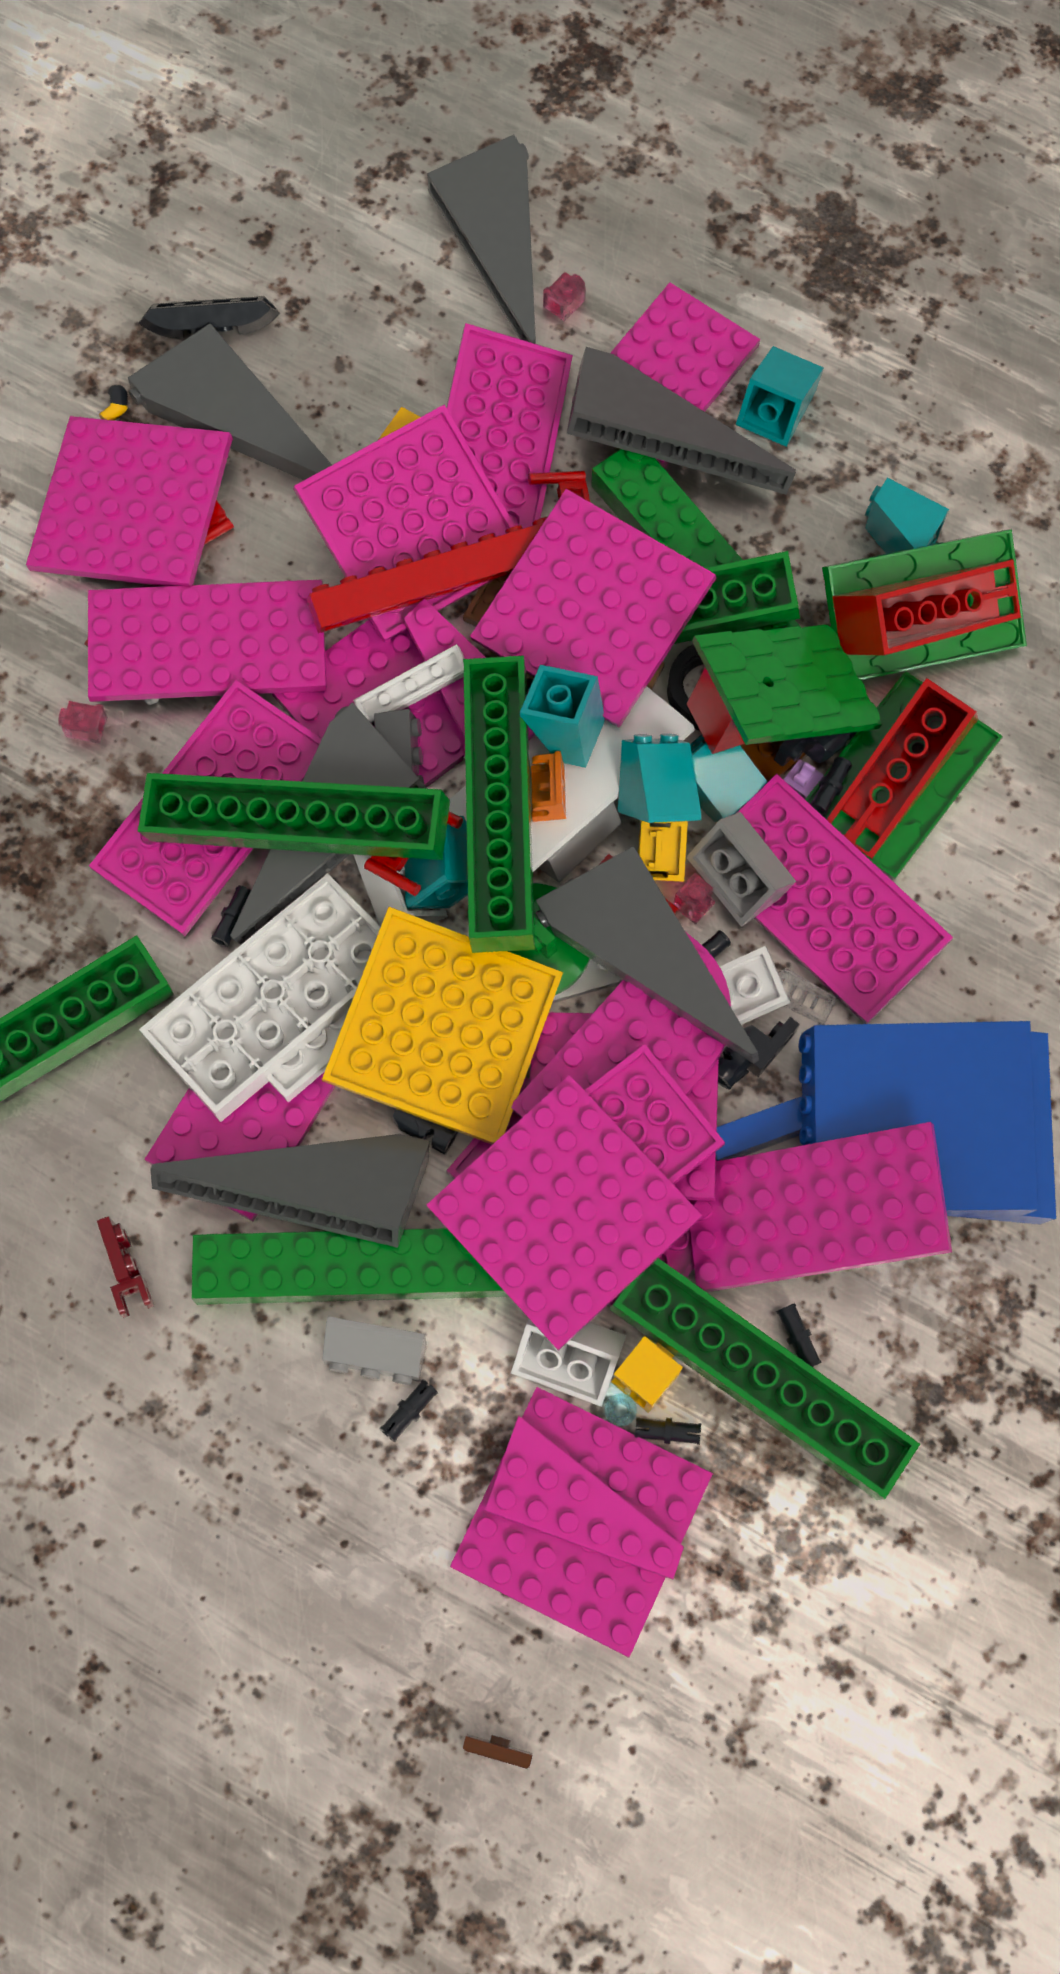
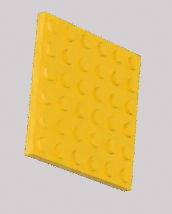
[322,907,563,1145]

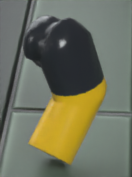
[99,385,128,420]

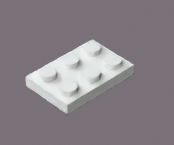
[719,946,791,1025]

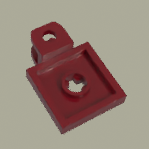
[97,1216,154,1318]

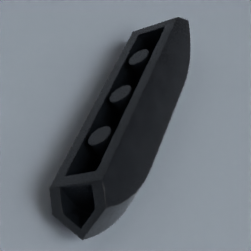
[139,296,280,339]

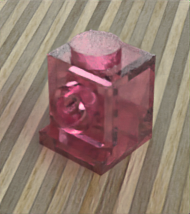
[543,272,586,322]
[58,701,108,744]
[673,873,715,925]

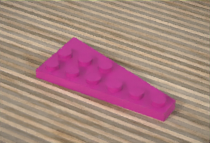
[404,599,535,741]
[485,1415,684,1580]

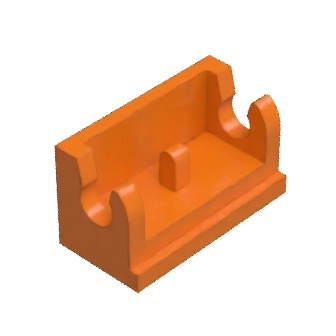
[531,751,566,822]

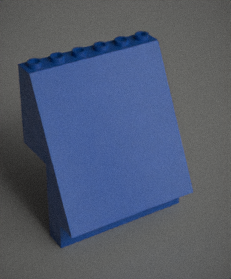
[798,1021,1056,1225]

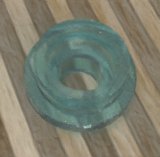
[604,1393,637,1427]

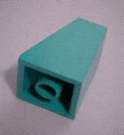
[736,346,824,447]
[865,477,949,554]
[520,665,605,768]
[618,734,702,823]
[690,734,768,822]
[405,816,468,909]

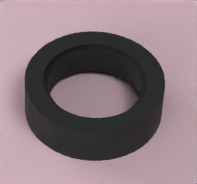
[667,644,704,731]

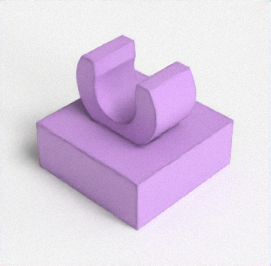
[784,759,824,799]

